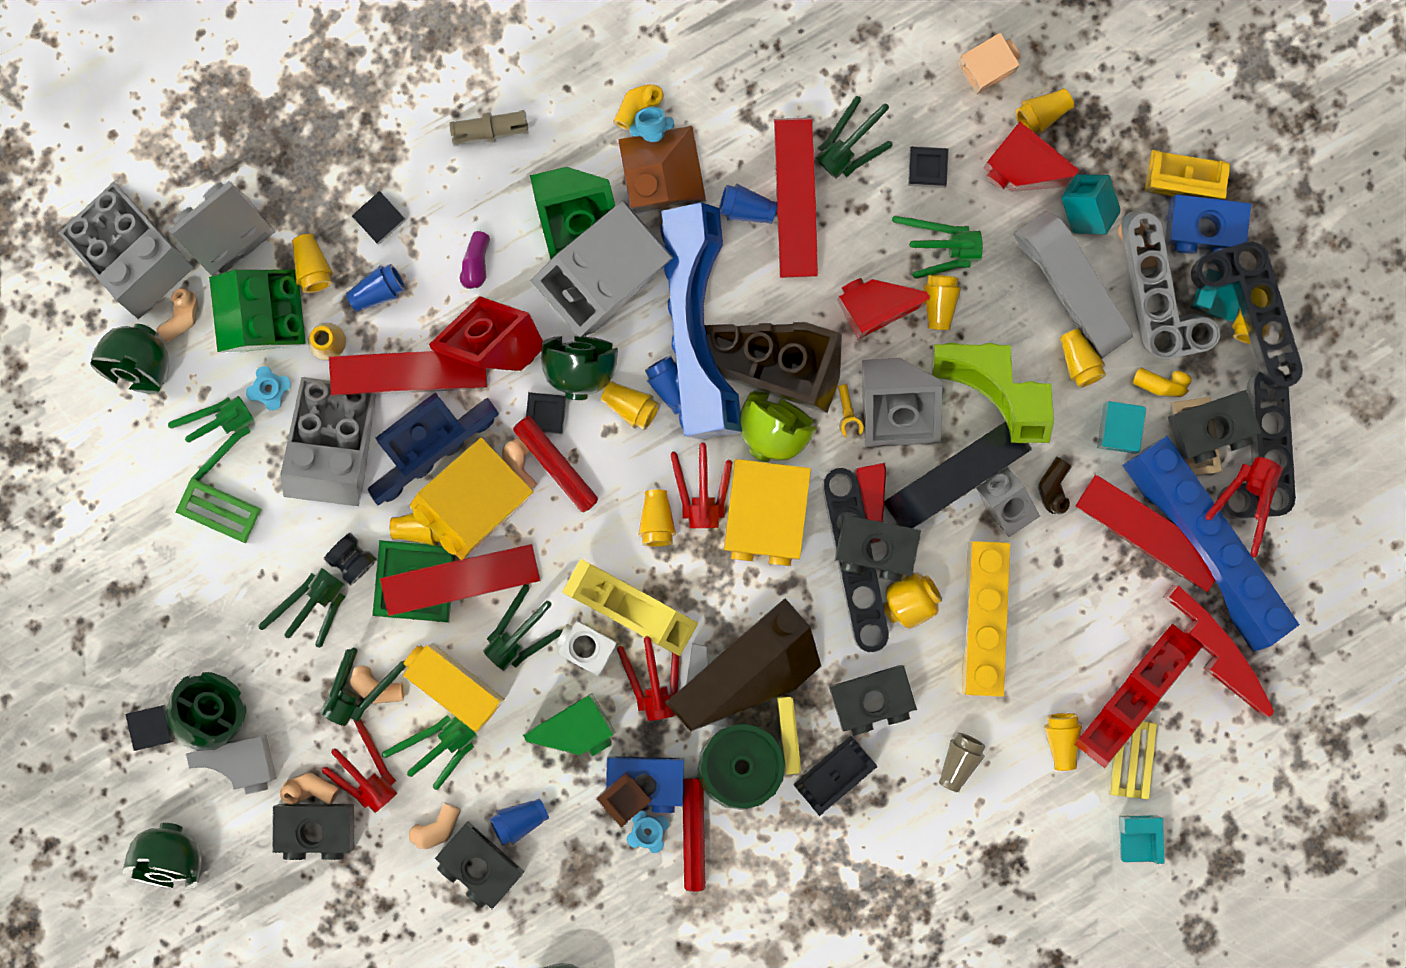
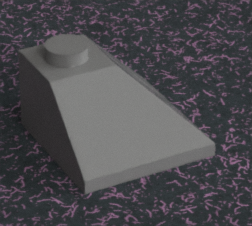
[862,358,943,447]

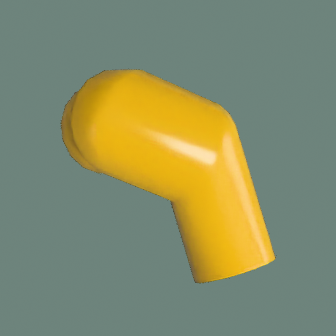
[613,84,664,130]

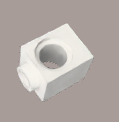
[556,621,618,676]

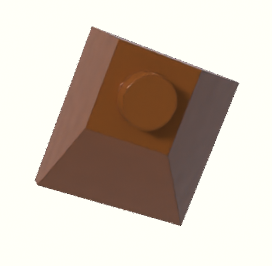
[618,126,706,213]

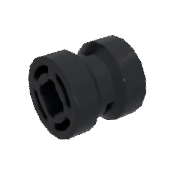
[324,532,377,586]

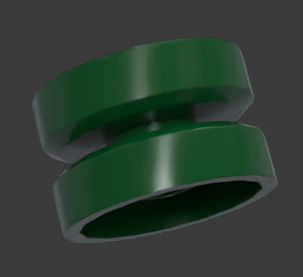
[697,724,785,810]

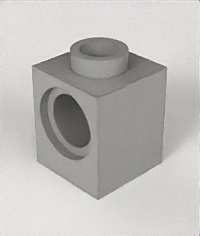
[976,467,1040,537]

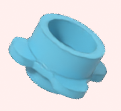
[629,107,674,142]
[246,366,291,411]
[627,810,669,853]

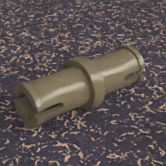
[450,110,529,146]

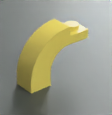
[562,558,698,656]

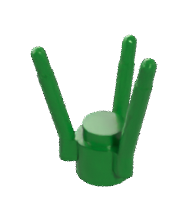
[892,216,983,279]
[168,395,255,481]
[382,715,478,790]

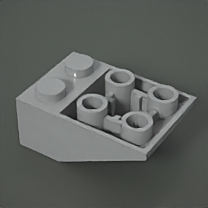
[59,181,194,320]
[169,181,276,276]
[530,201,674,338]
[280,377,376,507]

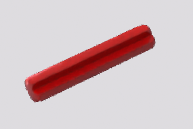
[513,416,598,513]
[683,778,706,892]

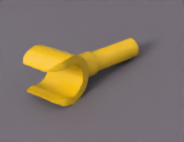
[838,384,863,438]

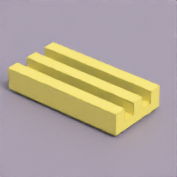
[777,696,801,775]
[1109,722,1157,799]

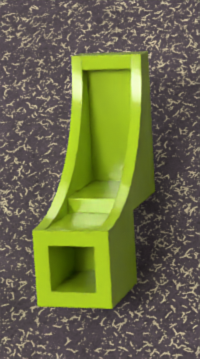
[932,342,1054,443]

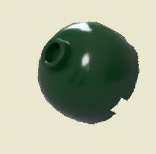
[90,323,170,394]
[541,336,618,400]
[166,672,247,751]
[122,822,202,889]

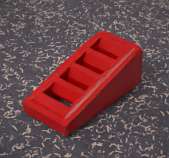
[853,462,886,544]

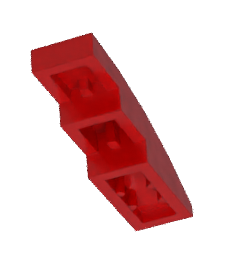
[774,117,818,278]
[329,351,487,396]
[1075,474,1216,593]
[380,544,541,616]
[1163,585,1274,718]
[1074,624,1202,769]

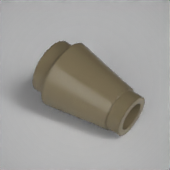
[939,733,986,792]

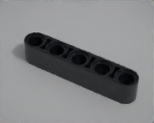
[822,468,889,652]

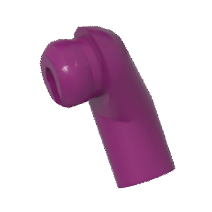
[459,231,490,289]

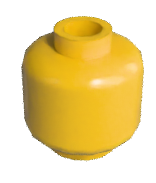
[883,572,942,629]

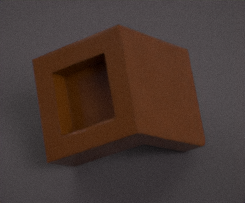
[596,771,652,828]

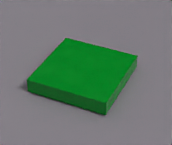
[372,540,455,623]

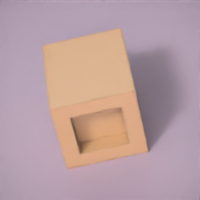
[958,33,1021,94]

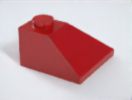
[983,121,1079,192]
[837,278,931,340]
[429,296,543,371]

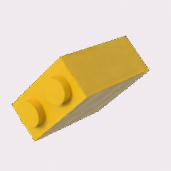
[409,437,534,561]
[724,459,811,566]
[403,643,505,732]

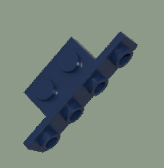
[367,392,499,506]

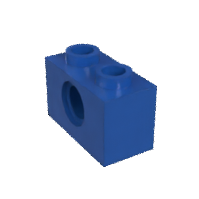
[1165,195,1251,254]
[606,756,684,813]

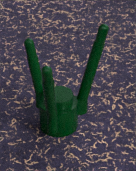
[815,96,893,179]
[258,568,346,648]
[483,584,562,671]
[320,647,406,726]

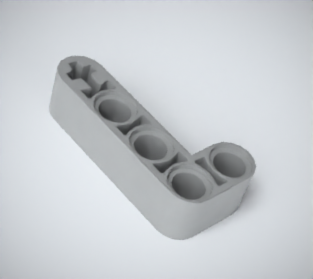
[1122,210,1220,359]
[1014,211,1133,359]

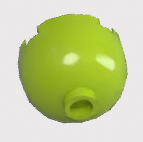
[740,391,817,462]

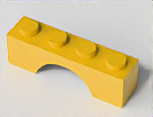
[961,541,1010,697]

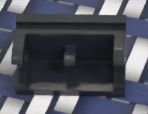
[793,735,878,816]

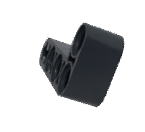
[1191,242,1303,390]
[1217,368,1296,519]
[884,421,1032,528]

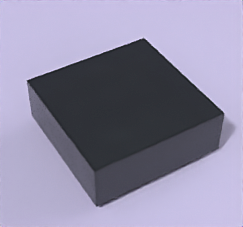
[908,146,948,188]
[352,191,406,245]
[526,392,567,434]
[125,705,173,751]

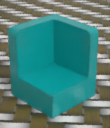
[1061,174,1120,234]
[1190,268,1240,322]
[1097,401,1146,454]
[1119,815,1165,864]

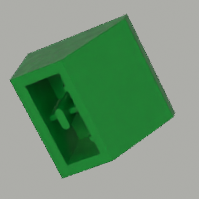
[209,269,306,352]

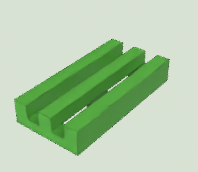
[175,478,262,544]

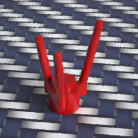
[670,442,732,528]
[1205,457,1283,558]
[617,636,680,721]
[322,719,397,813]

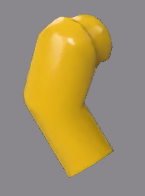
[1133,367,1192,397]

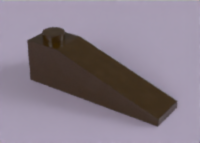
[704,322,842,413]
[665,598,821,732]

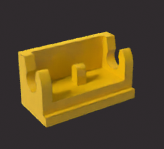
[1145,150,1230,200]

